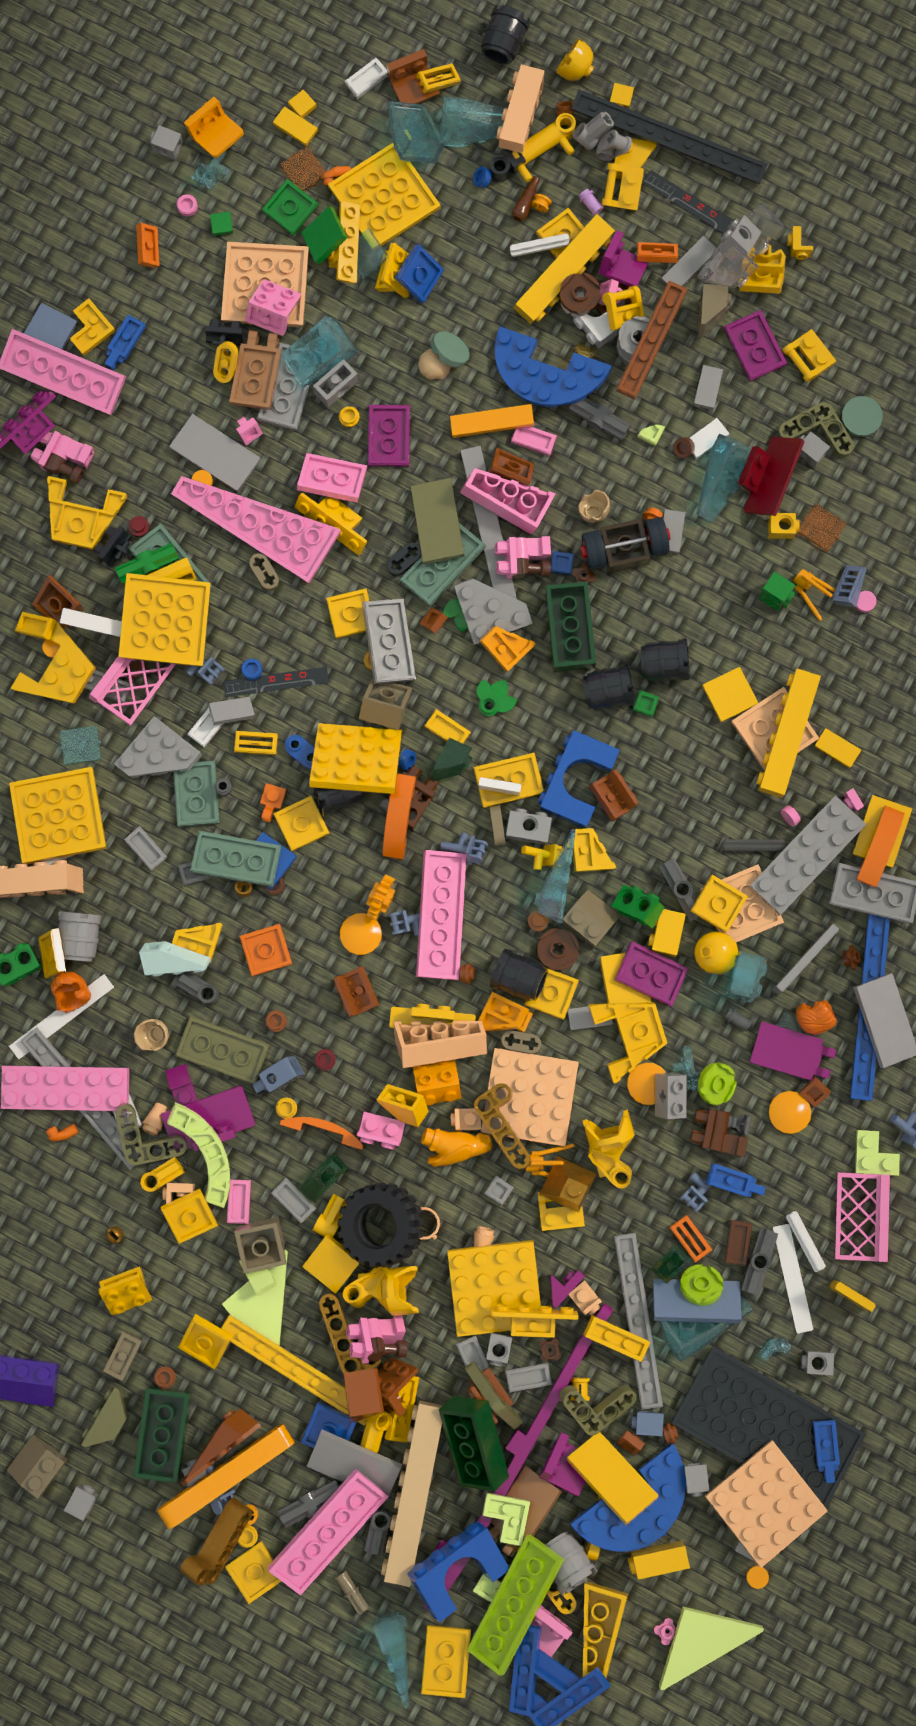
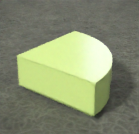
[637,425,665,447]

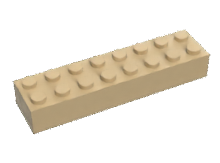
[381,1401,443,1587]

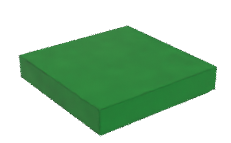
[262,179,319,237]
[301,206,348,264]

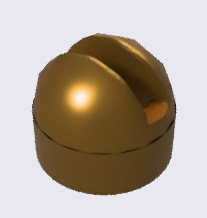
[235,881,252,898]
[106,1226,124,1244]

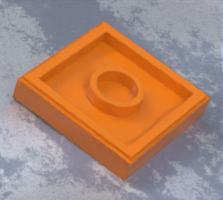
[239,924,292,977]

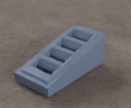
[832,565,867,607]

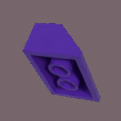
[0,1354,60,1407]

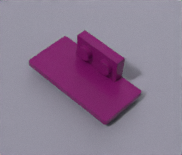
[0,390,56,454]
[161,1085,255,1151]

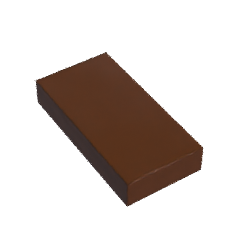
[724,1220,752,1266]

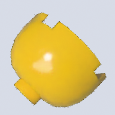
[556,38,594,81]
[694,932,738,974]

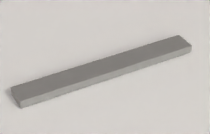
[460,446,517,599]
[21,1027,140,1170]
[614,1233,663,1410]

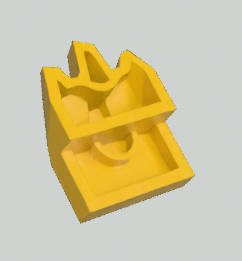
[739,243,786,294]

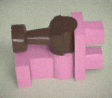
[30,431,95,484]
[494,536,551,579]
[346,1315,407,1363]

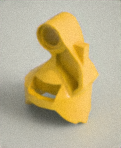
[582,1109,635,1188]
[343,1266,419,1316]

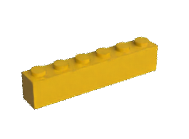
[513,214,615,324]
[756,669,821,798]

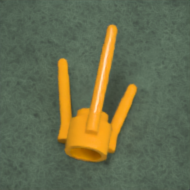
[793,569,835,621]
[526,1144,575,1177]

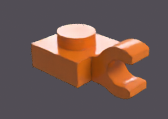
[260,783,287,822]

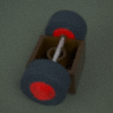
[580,517,671,573]

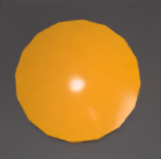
[340,913,382,955]
[627,1063,666,1105]
[769,1091,811,1134]

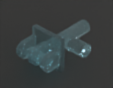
[192,152,230,189]
[672,1046,702,1092]

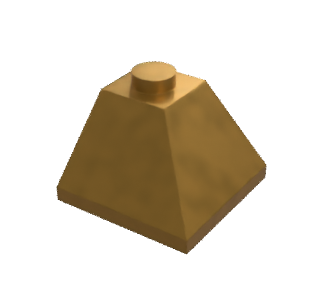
[539,1156,597,1213]

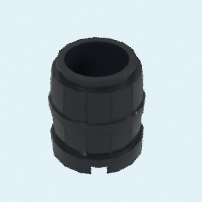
[481,5,531,64]
[641,639,690,682]
[583,664,635,711]
[309,777,366,817]
[490,948,548,1001]

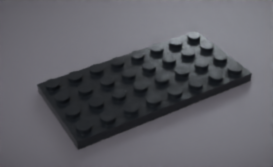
[671,1346,866,1508]

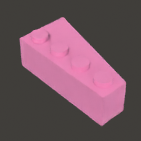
[460,468,556,534]

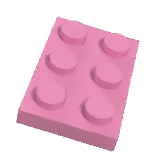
[297,453,367,503]

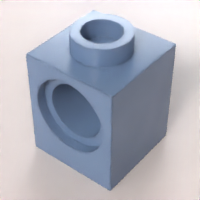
[631,1411,664,1436]

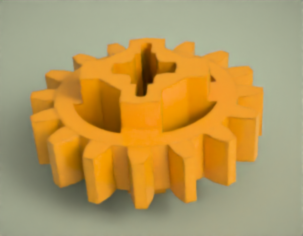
[366,874,396,920]

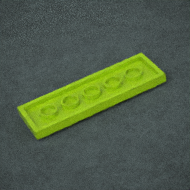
[467,1534,565,1676]

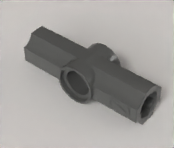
[569,399,631,441]
[658,858,698,922]
[741,1228,778,1296]
[277,1480,340,1528]

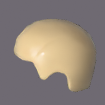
[418,349,451,380]
[578,490,610,523]
[134,1019,169,1051]

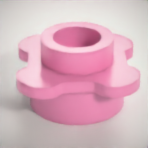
[654,1618,676,1645]

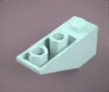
[139,941,211,976]

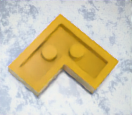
[70,298,115,356]

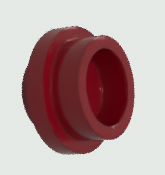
[128,516,149,537]
[314,1049,336,1071]

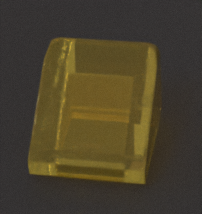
[574,343,597,359]

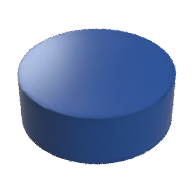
[473,166,492,188]
[241,659,263,681]
[398,749,416,771]

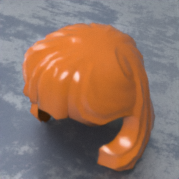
[51,971,91,1014]
[796,1000,837,1035]

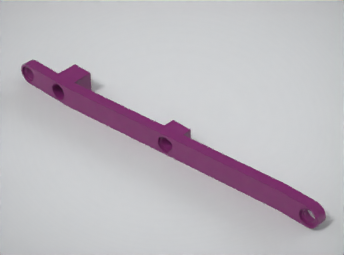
[423,1303,613,1612]

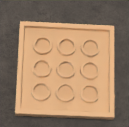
[221,242,309,328]
[481,1048,579,1146]
[704,1440,827,1568]

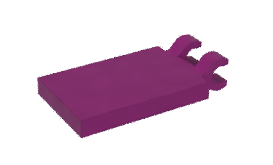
[749,1021,836,1081]

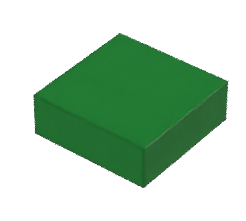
[210,212,233,236]
[633,690,659,717]

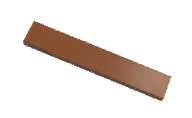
[616,281,688,400]

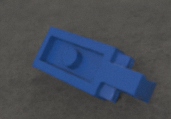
[104,315,146,371]
[705,1163,766,1197]
[813,1420,840,1483]

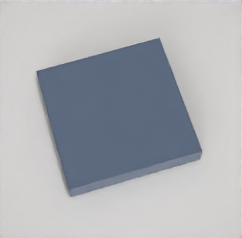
[24,303,78,350]

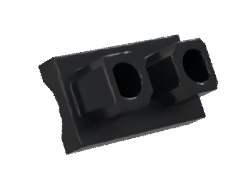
[205,319,243,346]
[94,526,132,567]

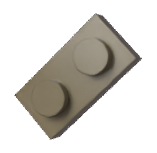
[103,1331,143,1381]

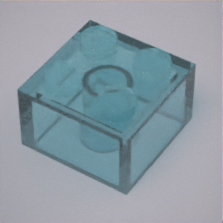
[725,951,768,1003]

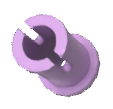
[579,189,604,216]

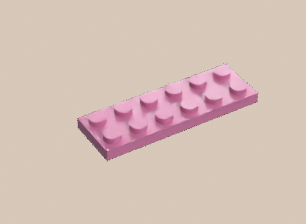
[0,329,126,415]
[416,850,466,980]
[1,1066,129,1111]
[267,1469,388,1595]

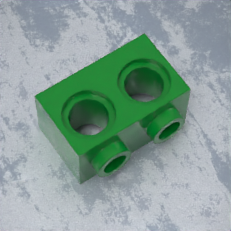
[758,571,795,612]
[611,885,665,929]
[0,943,43,988]

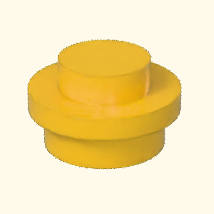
[339,406,359,427]
[276,1098,297,1119]
[238,1525,258,1548]

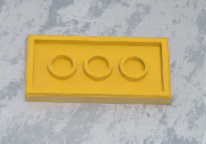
[567,1432,659,1525]

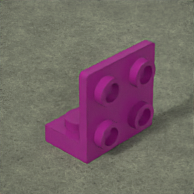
[598,230,648,287]
[539,1432,585,1497]

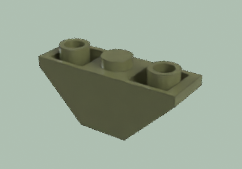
[81,1386,129,1447]

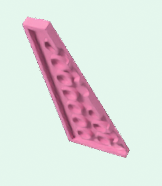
[171,476,342,583]

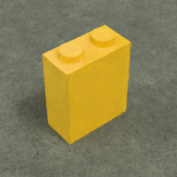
[628,1540,690,1579]

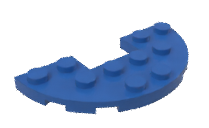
[495,326,613,407]
[569,1443,686,1552]

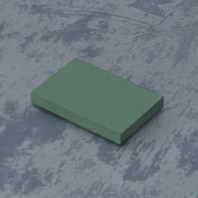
[173,761,220,827]

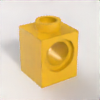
[768,513,799,539]

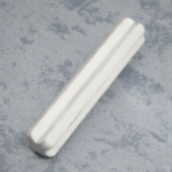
[510,234,570,257]
[786,1211,826,1272]

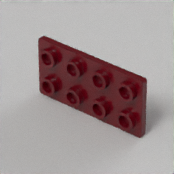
[738,437,805,516]

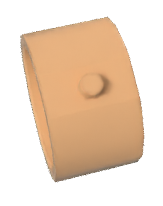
[419,1207,440,1240]

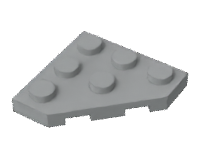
[453,578,533,645]
[114,716,202,778]

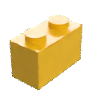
[648,909,686,957]

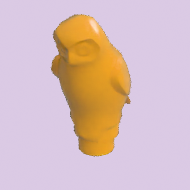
[421,1128,493,1167]

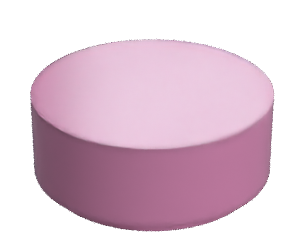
[177,195,198,217]
[856,591,876,613]
[781,805,800,827]

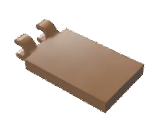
[229,330,282,410]
[489,1466,562,1557]

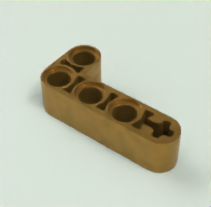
[474,1083,531,1169]
[319,1293,381,1373]
[180,1497,252,1585]

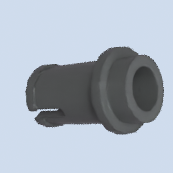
[215,778,232,797]
[723,1008,752,1032]

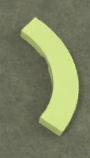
[167,1102,230,1208]

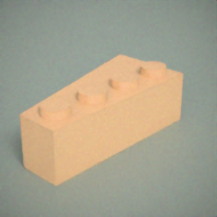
[496,64,545,153]
[0,860,84,898]
[394,1021,487,1068]

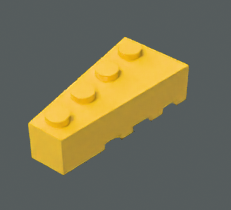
[583,1581,628,1679]

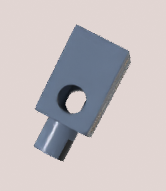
[253,1056,305,1095]

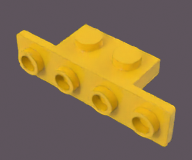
[327,201,360,284]
[295,493,367,555]
[389,1004,476,1028]
[490,1304,578,1338]

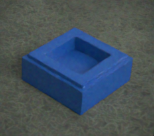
[550,551,574,576]

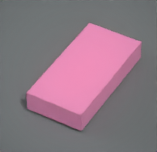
[511,426,557,456]
[227,1180,251,1224]

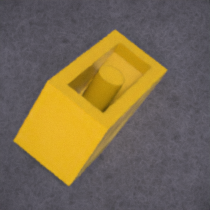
[377,1084,429,1127]

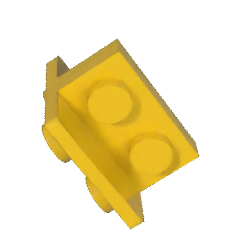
[375,243,409,298]
[98,1266,152,1315]

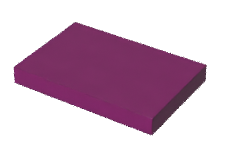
[723,310,787,382]
[368,405,410,467]
[614,941,688,1007]

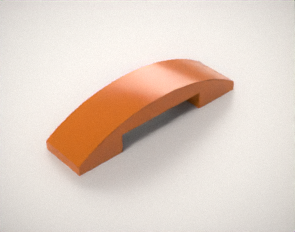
[383,773,416,859]
[856,805,905,888]
[280,1117,364,1150]

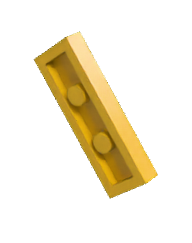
[583,1315,651,1362]
[385,1376,419,1443]

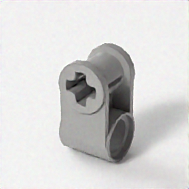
[596,129,632,161]

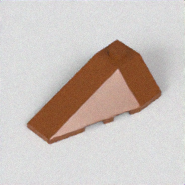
[181,1408,261,1486]

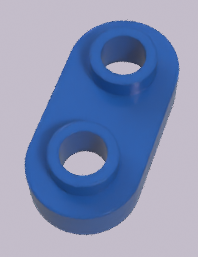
[285,735,315,770]

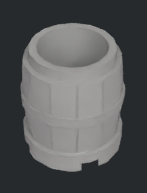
[617,316,650,366]
[58,911,101,962]
[545,1531,598,1596]

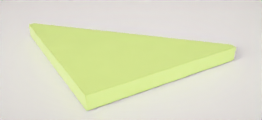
[222,1249,288,1346]
[659,1607,764,1690]

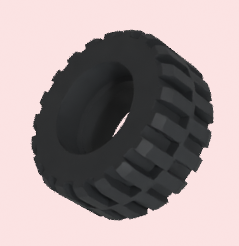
[337,1183,424,1268]

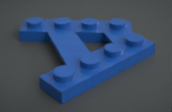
[509,1625,611,1726]

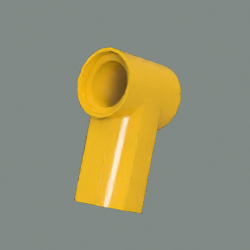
[141,1157,185,1192]
[312,1194,346,1237]
[360,1411,392,1453]

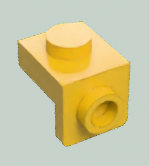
[787,226,813,260]

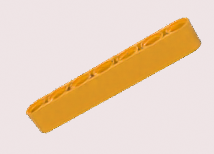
[157,1423,295,1530]

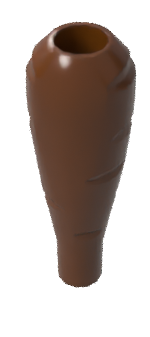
[512,176,540,222]

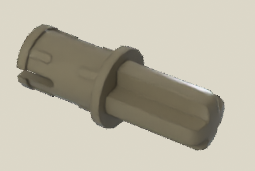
[335,1570,369,1614]

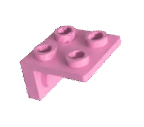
[245,280,301,336]
[357,1112,405,1150]
[531,1605,572,1657]

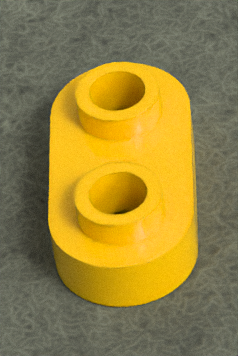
[213,341,238,383]

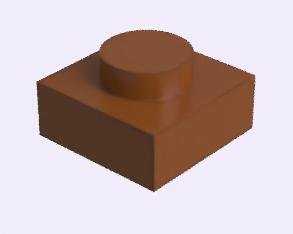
[419,608,448,634]
[799,1077,831,1107]
[616,1431,645,1456]

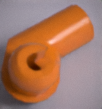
[322,166,351,186]
[46,1124,79,1142]

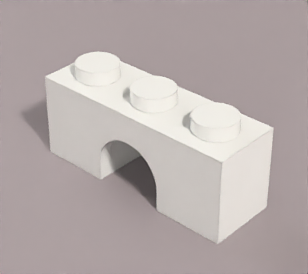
[561,290,619,349]

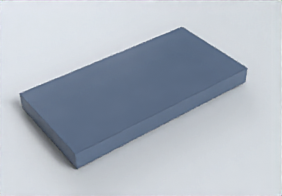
[653,1279,742,1323]

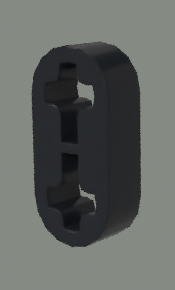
[387,543,422,577]

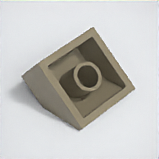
[697,284,731,338]
[359,677,412,730]
[562,890,621,948]
[234,1217,286,1274]
[7,1434,68,1499]

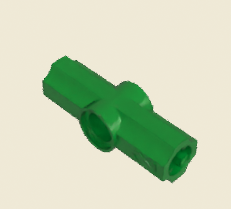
[115,543,180,585]

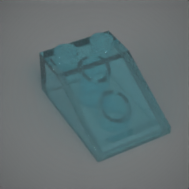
[387,101,445,163]
[281,316,358,388]

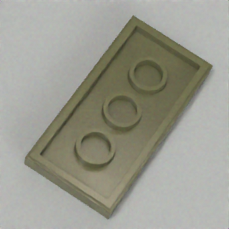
[411,478,465,565]
[175,1016,270,1084]

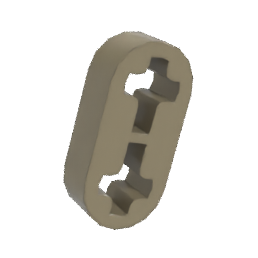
[249,553,279,591]
[489,806,505,846]
[501,1031,541,1054]

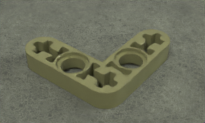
[778,402,854,458]
[116,1103,187,1165]
[465,1361,523,1429]
[559,1385,637,1436]

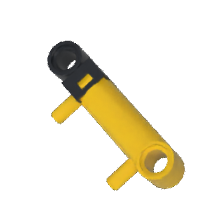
[490,113,576,182]

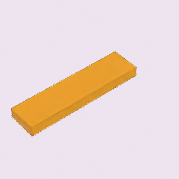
[450,404,534,438]

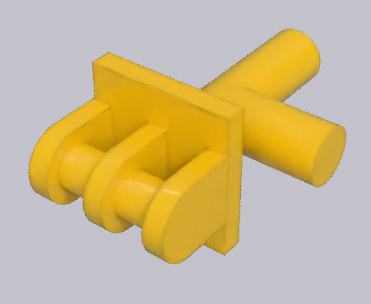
[521,844,563,870]

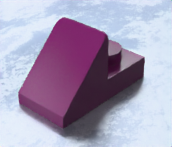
[166,1064,198,1105]
[550,1270,585,1308]

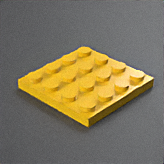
[328,141,441,252]
[118,573,211,667]
[309,723,402,794]
[9,767,107,864]
[447,1240,541,1337]

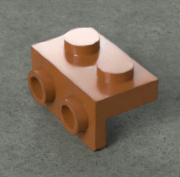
[589,769,638,821]
[334,966,379,1017]

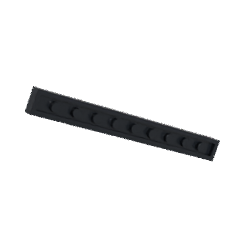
[571,89,768,185]

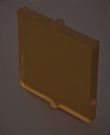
[280,147,326,191]
[798,504,847,552]

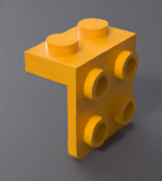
[184,97,244,158]
[413,1060,462,1106]

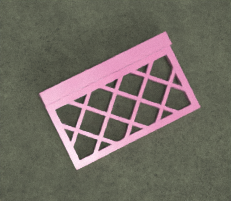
[89,657,176,726]
[835,1173,890,1262]

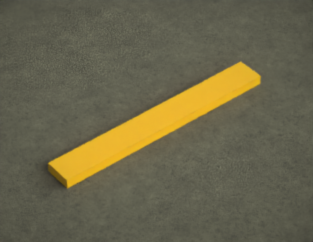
[221,1314,366,1426]

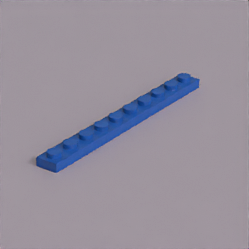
[850,914,890,1101]

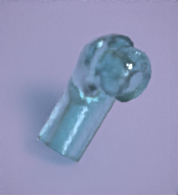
[758,1338,791,1361]

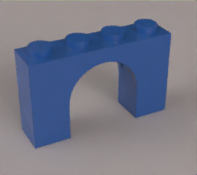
[538,730,620,829]
[407,1521,509,1623]

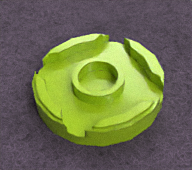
[698,1062,736,1106]
[680,1264,723,1306]

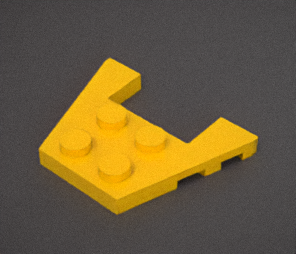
[47,476,127,550]
[11,621,96,704]
[588,1002,667,1083]

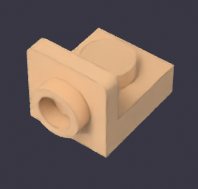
[451,1108,481,1131]
[163,1183,195,1204]
[569,1280,602,1315]

